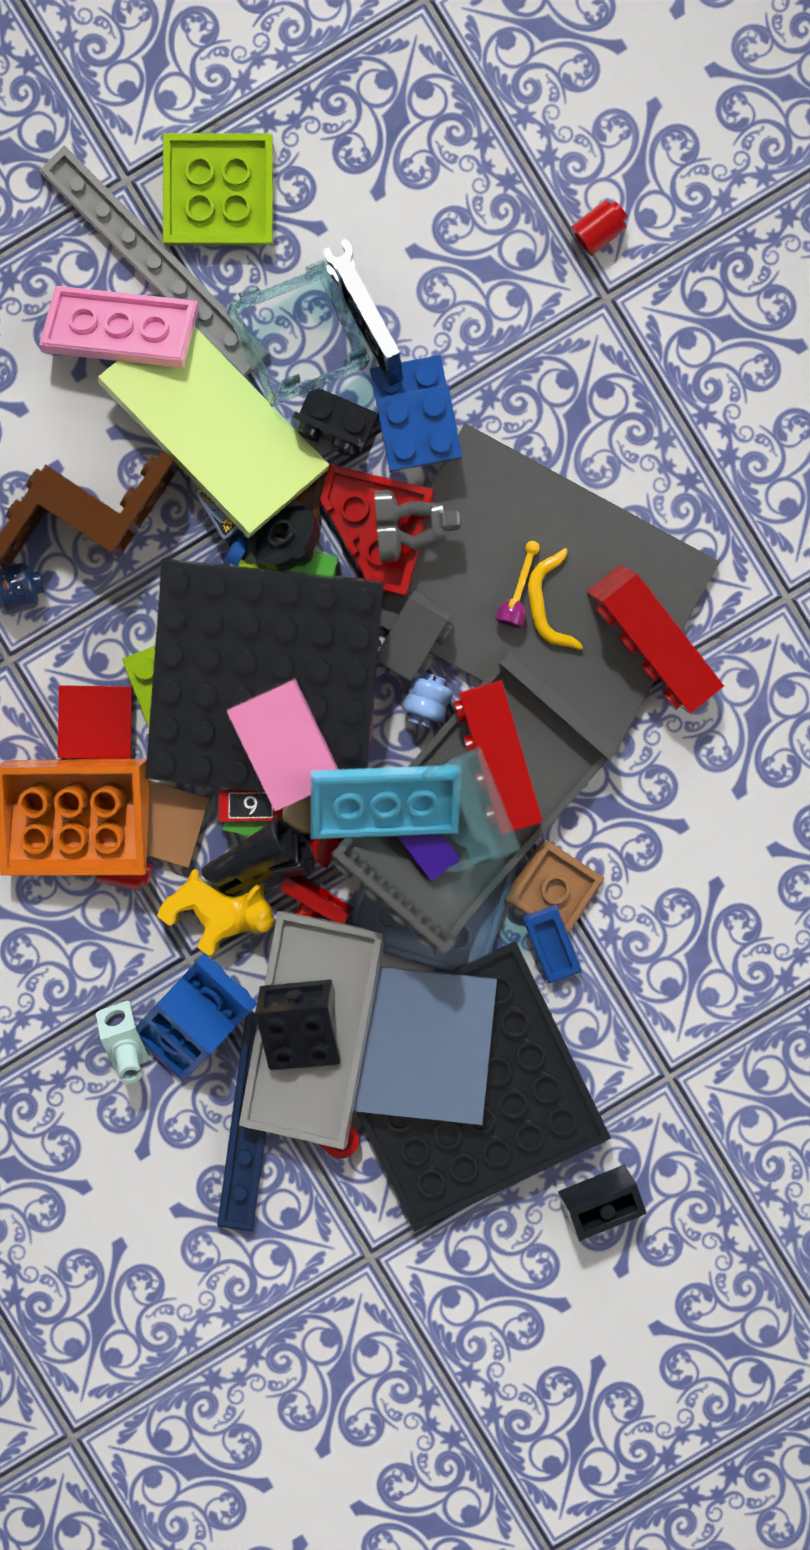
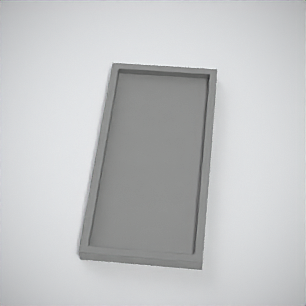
[239,911,386,1149]

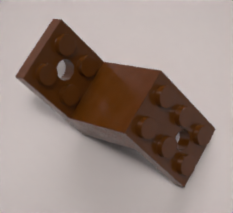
[0,452,179,568]

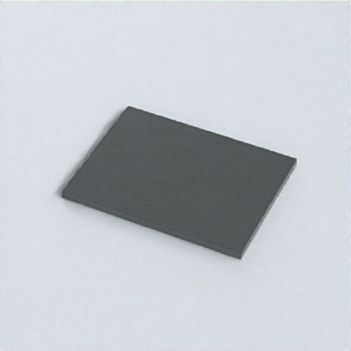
[381,423,720,748]

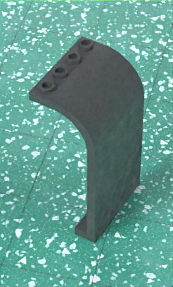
[332,652,619,954]

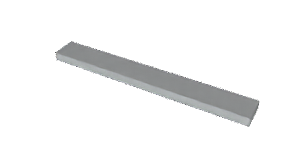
[39,145,269,378]

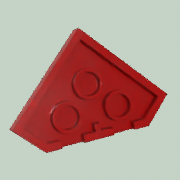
[320,464,435,597]

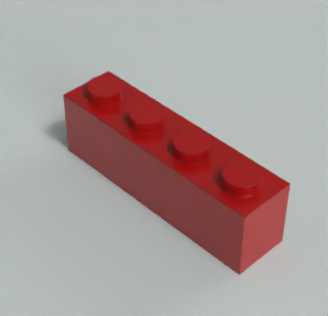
[453,680,543,834]

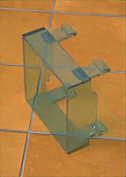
[227,260,370,407]
[421,747,521,872]

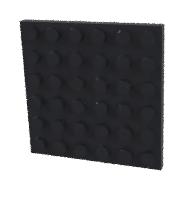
[146,559,385,797]
[356,940,611,1232]

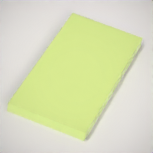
[98,326,329,538]

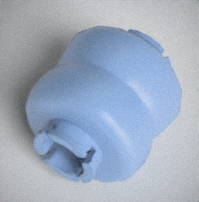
[402,673,453,728]

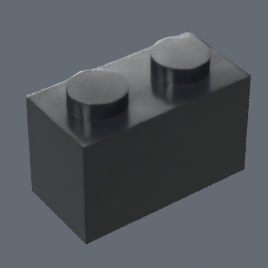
[558,1164,647,1241]

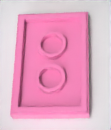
[227,679,339,811]

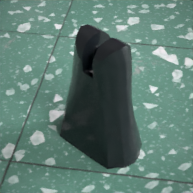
[201,817,315,896]

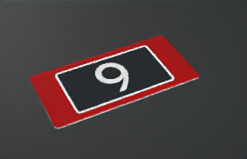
[219,790,283,822]

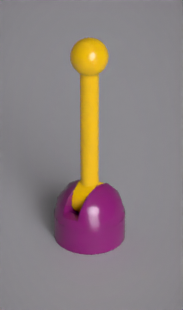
[495,541,540,628]

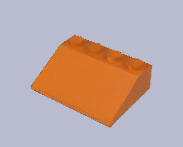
[0,759,150,876]

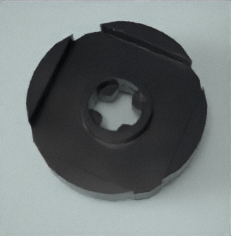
[247,500,319,571]

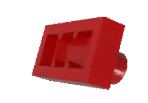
[280,875,354,923]

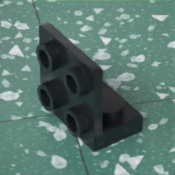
[292,385,378,457]
[255,979,341,1070]

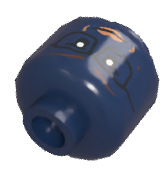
[0,563,44,615]

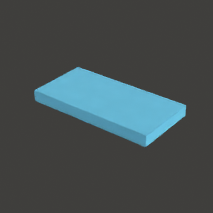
[310,765,461,839]

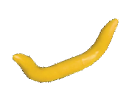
[528,548,583,650]

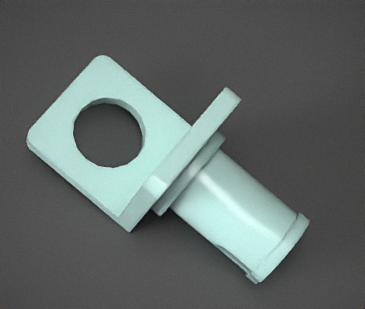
[96,1001,150,1084]

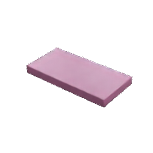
[39,286,199,368]

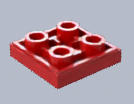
[58,685,133,759]

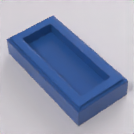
[523,904,582,984]

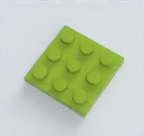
[163,133,273,246]

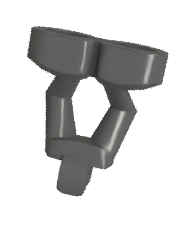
[375,490,461,563]

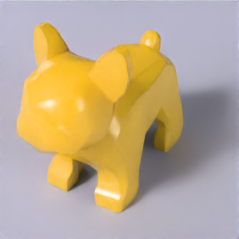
[157,869,275,957]

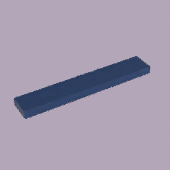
[217,1011,267,1232]

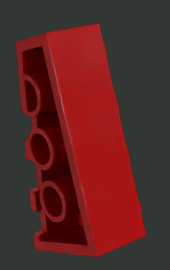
[587,564,724,714]

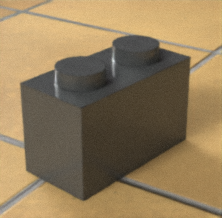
[378,590,453,681]

